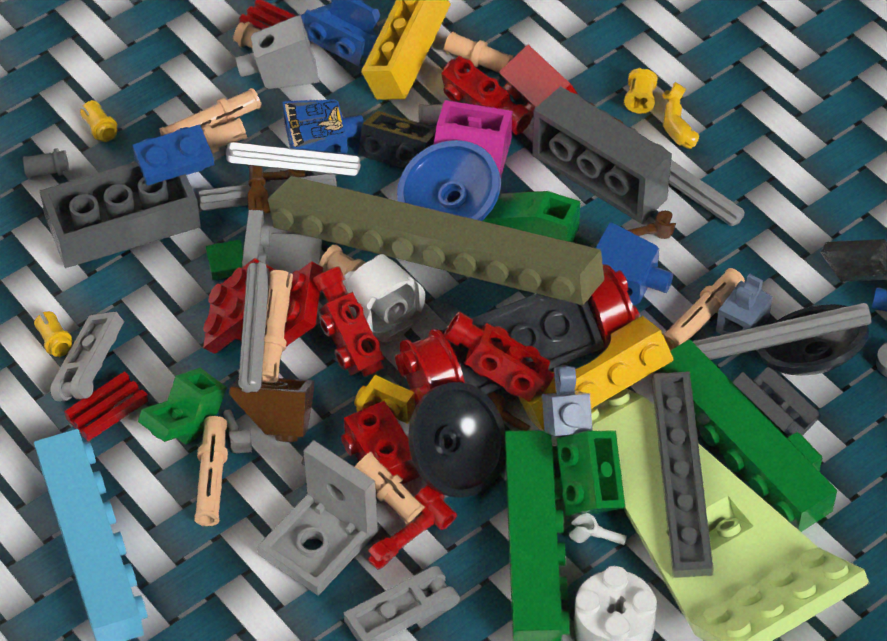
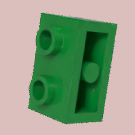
[556,430,626,515]

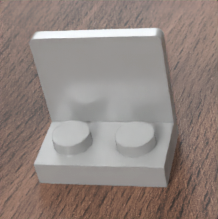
[242,210,322,274]

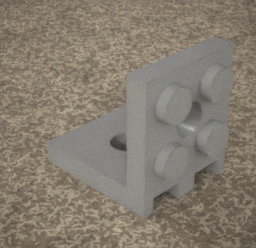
[257,440,378,595]

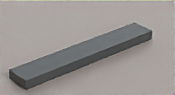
[652,371,713,578]

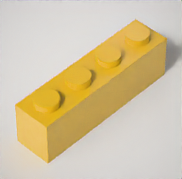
[361,0,451,100]

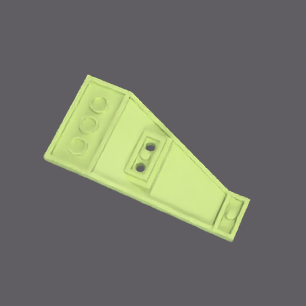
[570,389,869,641]

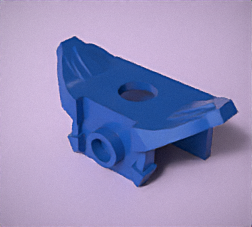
[298,0,382,67]

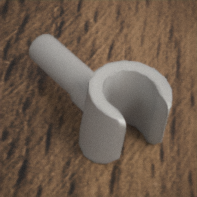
[223,410,252,453]

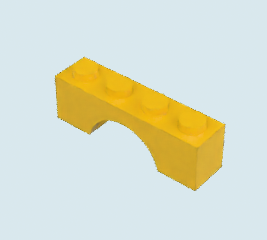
[518,316,674,430]

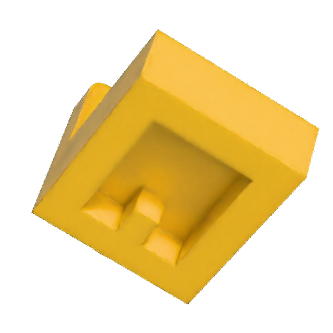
[354,375,415,424]

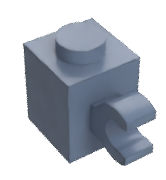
[716,274,773,335]
[542,366,593,436]

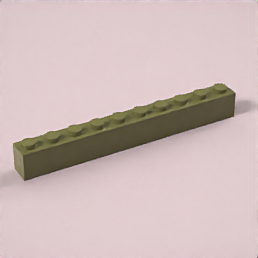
[268,176,604,305]

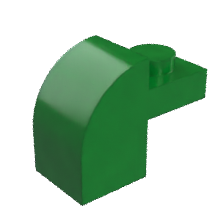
[138,368,227,445]

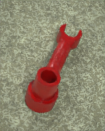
[368,485,457,570]

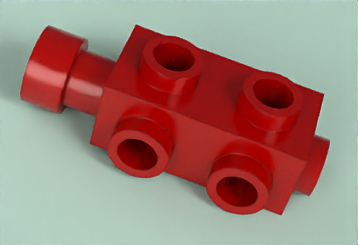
[441,55,533,135]
[313,266,385,377]
[444,311,554,402]

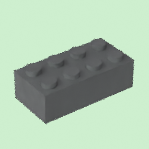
[533,86,672,224]
[39,162,201,268]

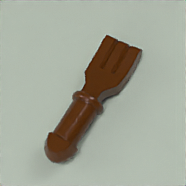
[247,165,271,214]

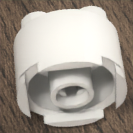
[343,254,425,342]
[574,566,657,641]

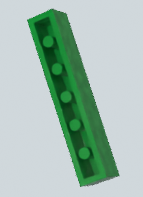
[653,339,838,532]
[505,430,570,641]

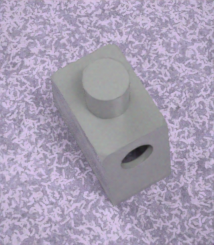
[236,15,320,89]

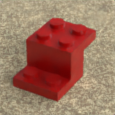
[203,258,323,354]

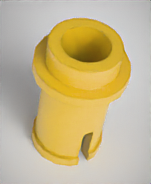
[80,100,117,142]
[34,311,73,357]

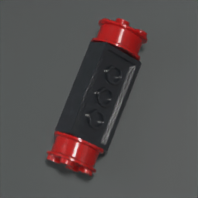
[395,264,640,407]

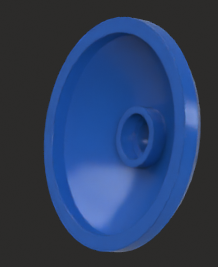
[397,140,501,221]

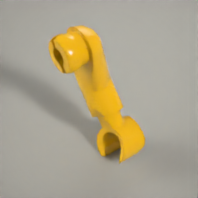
[662,82,699,149]

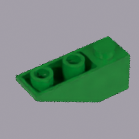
[483,191,581,242]

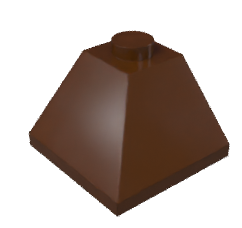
[229,378,315,442]

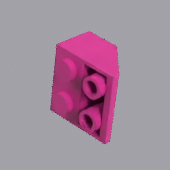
[434,100,512,177]

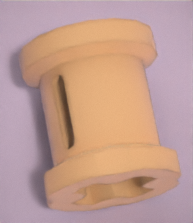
[319,245,366,276]

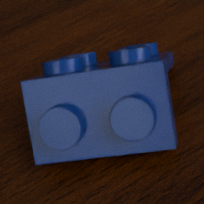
[133,124,214,186]

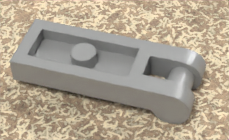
[51,312,124,402]
[344,566,460,641]

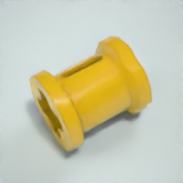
[624,68,658,114]

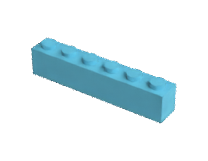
[34,429,148,641]

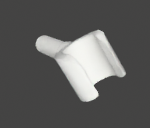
[569,513,627,545]

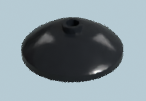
[758,304,869,376]
[408,382,506,498]

